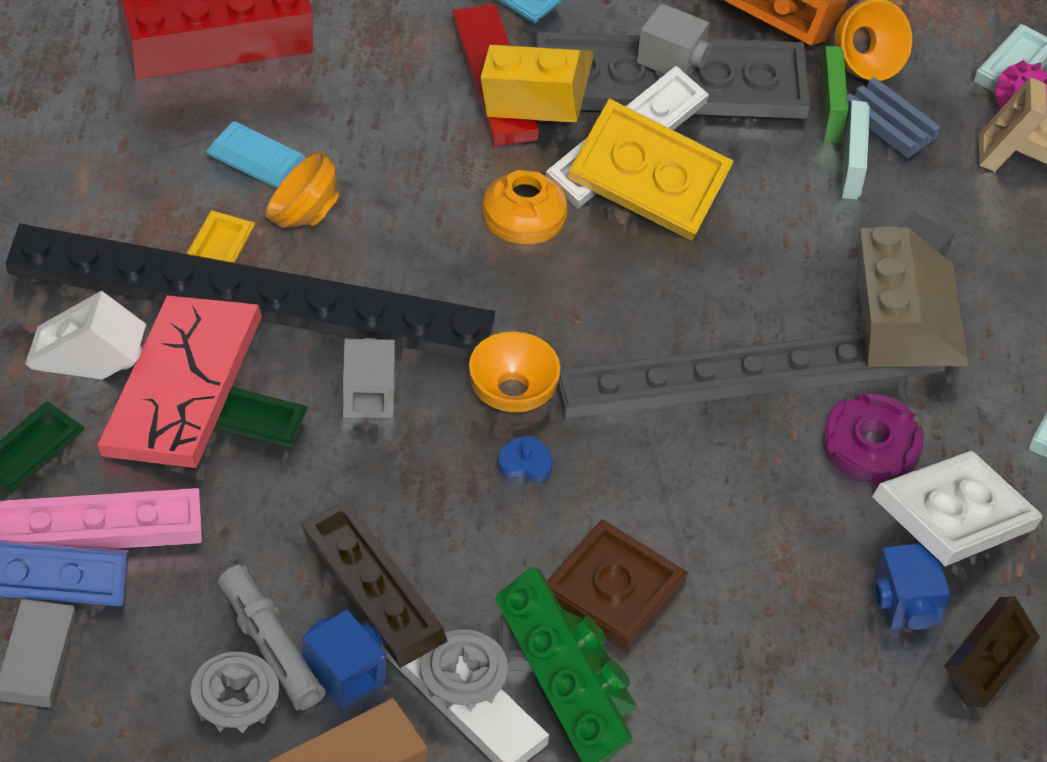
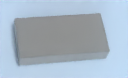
[0,599,76,708]

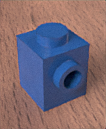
[873,543,950,630]
[302,609,386,711]

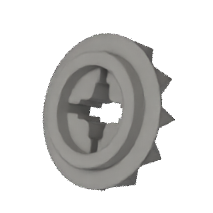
[420,629,508,711]
[190,652,279,733]

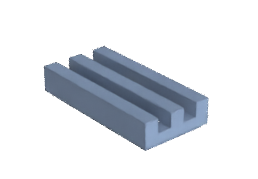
[847,77,941,159]

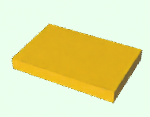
[567,98,734,241]

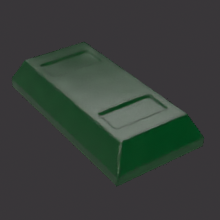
[213,387,308,449]
[0,401,85,493]

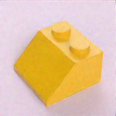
[481,45,593,123]

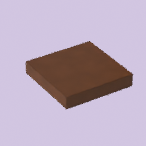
[547,519,688,652]

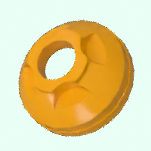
[835,0,912,81]
[265,151,339,228]
[482,170,567,244]
[469,331,561,412]

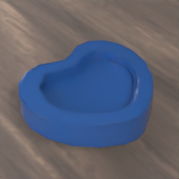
[498,436,552,482]

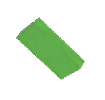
[819,46,848,143]

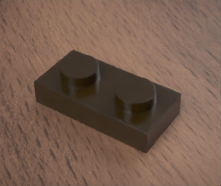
[944,596,1040,708]

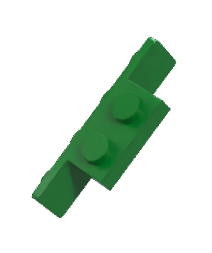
[495,567,637,762]

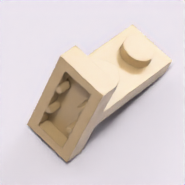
[979,77,1047,172]

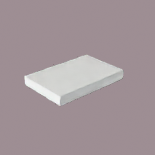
[872,451,1043,566]

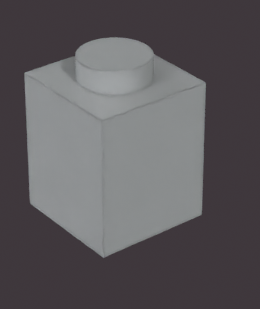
[637,3,712,77]
[343,338,395,418]

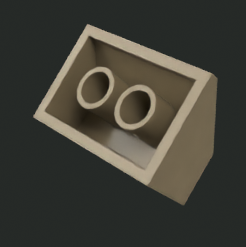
[857,226,968,367]

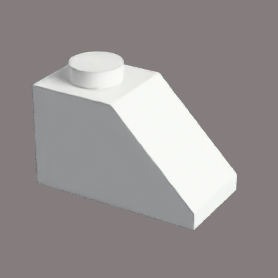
[25,291,146,380]

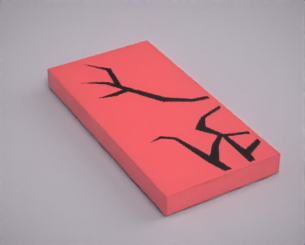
[97,295,262,468]

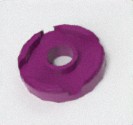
[822,393,924,483]

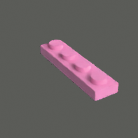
[0,488,202,549]

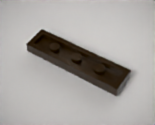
[301,499,448,668]

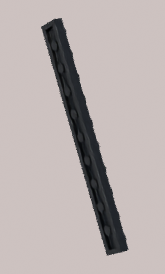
[5,223,495,359]

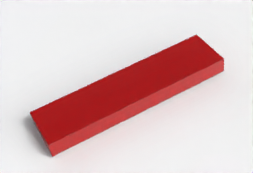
[452,4,539,147]

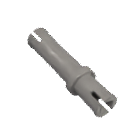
[217,565,326,711]

